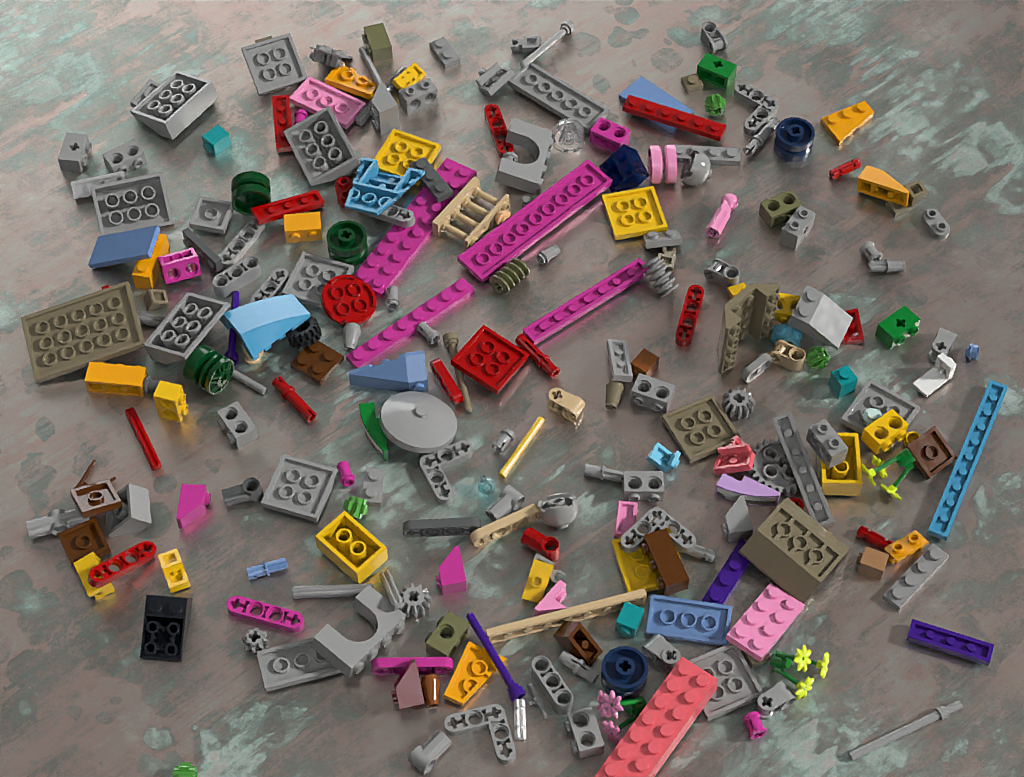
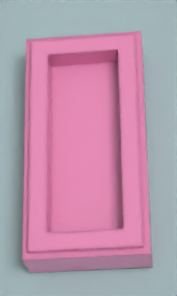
[614,500,638,539]

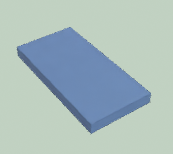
[619,76,694,134]
[88,225,160,269]
[645,594,733,647]

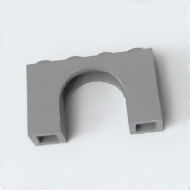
[494,118,554,195]
[311,585,406,678]

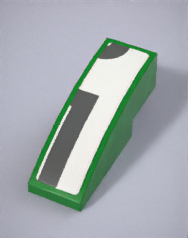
[359,402,389,461]

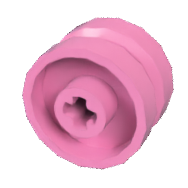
[647,144,677,185]

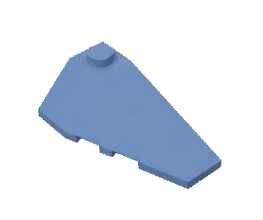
[349,350,428,392]

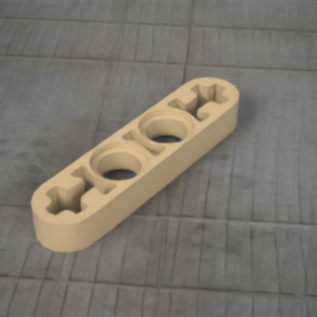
[470,504,541,547]

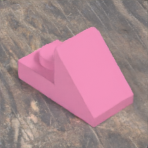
[534,580,567,617]

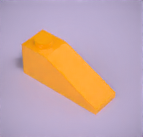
[857,165,909,207]

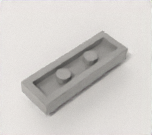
[70,170,126,199]
[606,339,633,382]

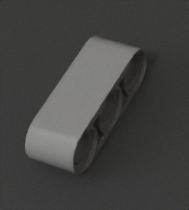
[212,256,261,299]
[531,656,573,715]

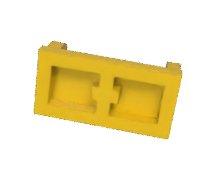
[73,552,115,600]

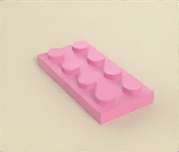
[289,76,366,130]
[725,583,805,662]

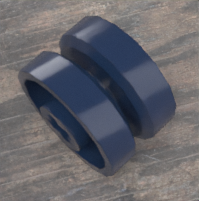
[774,117,815,162]
[601,646,648,700]

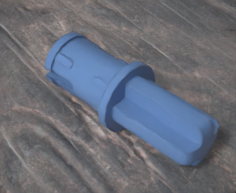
[246,558,288,580]

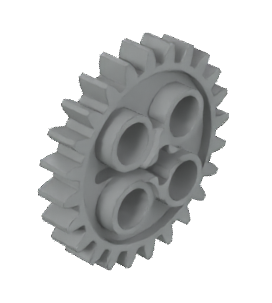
[748,437,811,497]

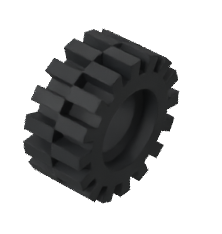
[285,316,322,349]

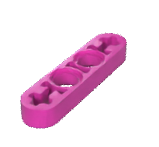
[226,596,304,633]
[371,657,453,675]

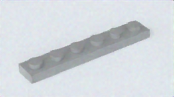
[772,412,835,527]

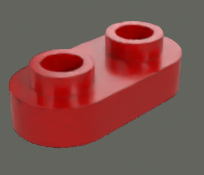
[335,176,353,208]

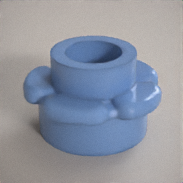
[965,343,979,361]

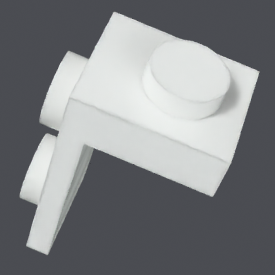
[913,352,957,397]

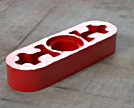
[430,358,463,406]

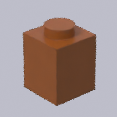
[631,348,660,379]

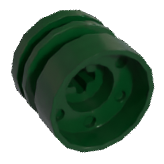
[183,344,234,395]

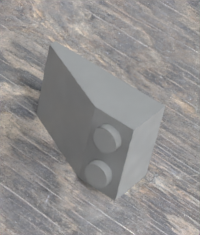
[787,285,853,350]

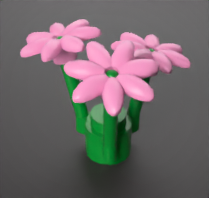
[596,690,647,745]

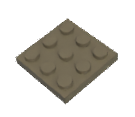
[662,394,741,464]

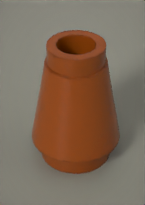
[420,674,440,707]

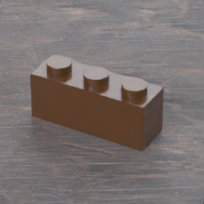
[641,528,689,596]

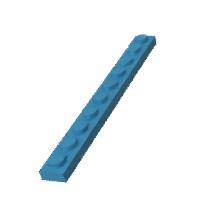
[927,380,1008,541]

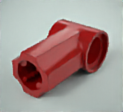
[520,527,560,562]

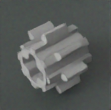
[242,627,269,655]

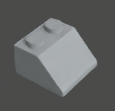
[370,82,400,136]
[106,483,151,537]

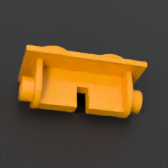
[884,530,929,565]

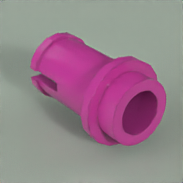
[293,109,308,126]
[336,461,356,487]

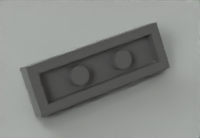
[409,157,453,203]
[182,227,224,274]

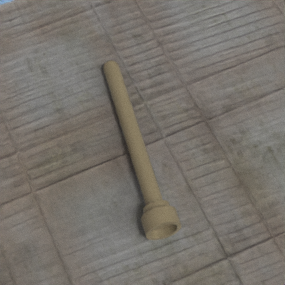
[442,332,472,412]

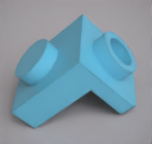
[771,323,802,347]
[646,442,681,473]

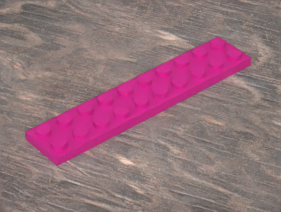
[353,158,477,298]
[457,159,613,283]

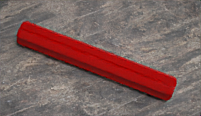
[125,407,162,471]

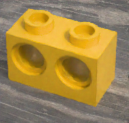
[153,380,188,422]
[861,409,909,455]

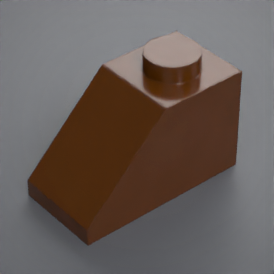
[553,621,603,667]

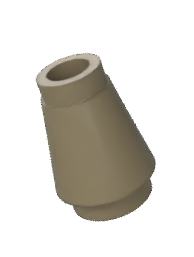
[605,380,625,410]

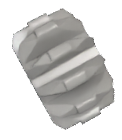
[721,387,755,420]
[399,583,431,619]

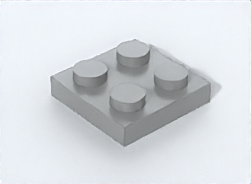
[189,196,234,234]

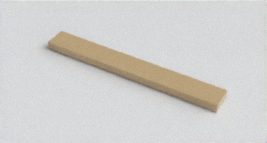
[486,588,647,644]

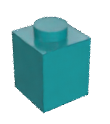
[202,125,231,157]
[828,365,858,399]
[615,601,644,639]

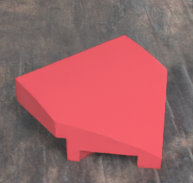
[713,435,755,475]

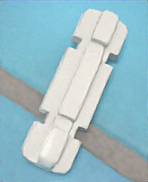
[514,699,526,740]

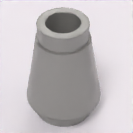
[343,323,361,352]

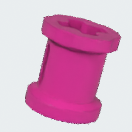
[742,711,768,740]

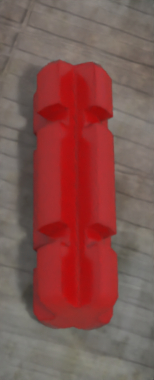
[829,158,861,179]
[856,526,893,551]

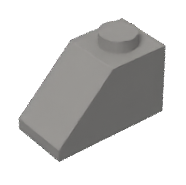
[721,495,753,543]

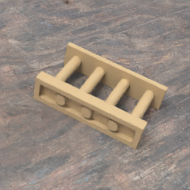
[432,176,510,251]

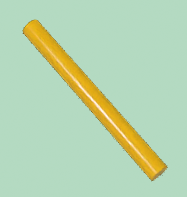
[498,416,545,478]

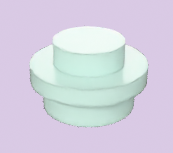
[863,408,882,426]

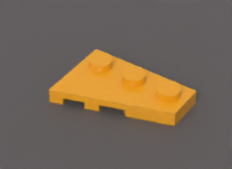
[325,62,377,100]
[820,100,874,146]
[443,641,507,706]

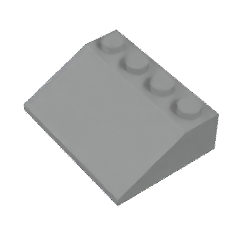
[130,70,219,140]
[283,106,361,186]
[90,172,174,236]
[144,292,230,364]

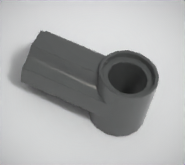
[221,477,263,507]

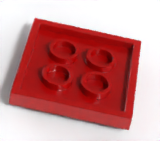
[450,325,530,395]

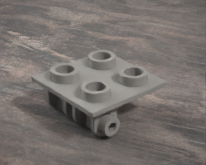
[310,45,353,69]

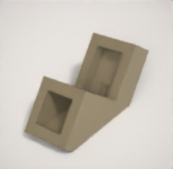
[885,180,929,218]

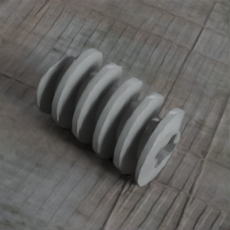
[641,257,679,298]

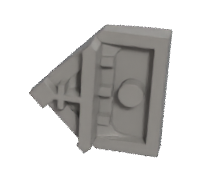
[476,62,515,96]

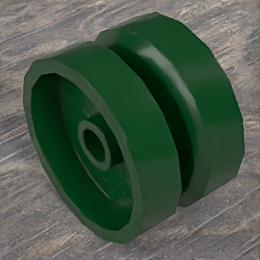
[231,171,271,216]
[326,220,368,266]

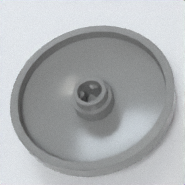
[379,391,457,453]

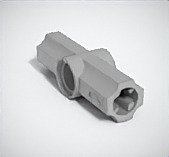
[26,508,90,539]

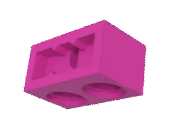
[589,117,631,155]
[157,248,202,284]

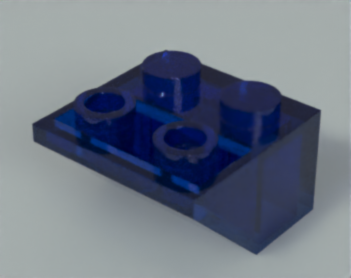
[599,144,649,193]

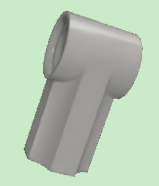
[485,485,525,522]
[408,730,451,774]

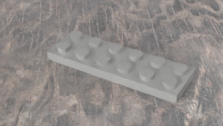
[507,63,610,134]

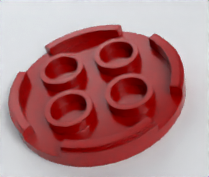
[321,275,377,326]

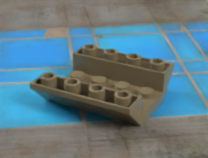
[717,283,780,374]
[739,497,850,604]

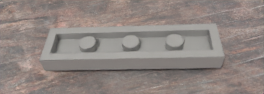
[670,144,741,166]
[882,543,949,611]

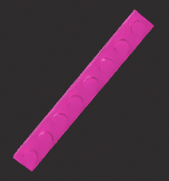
[523,258,648,345]
[346,278,475,369]

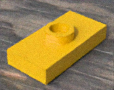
[391,62,426,90]
[522,559,554,604]

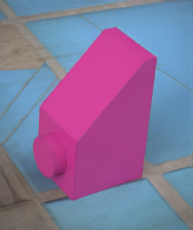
[176,484,211,529]
[435,546,467,595]

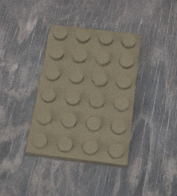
[21,281,145,384]

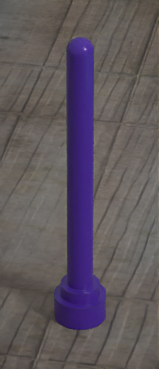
[224,291,239,366]
[466,613,526,702]

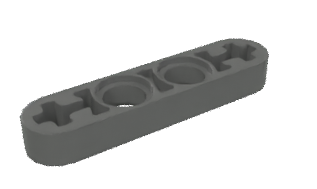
[403,517,481,538]

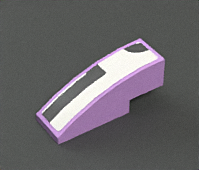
[714,473,780,506]

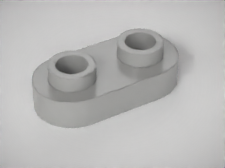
[921,208,950,240]
[741,353,773,383]

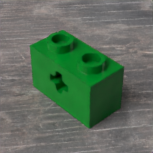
[696,52,737,90]
[875,305,921,349]

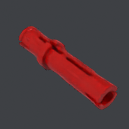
[515,333,560,378]
[272,376,317,423]

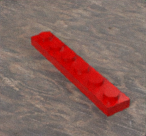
[622,95,727,142]

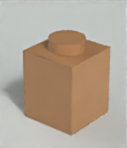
[855,546,889,581]

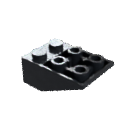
[140,595,193,661]

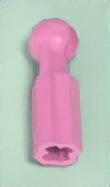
[705,193,738,239]

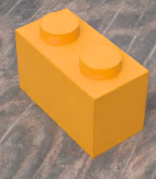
[284,212,323,243]

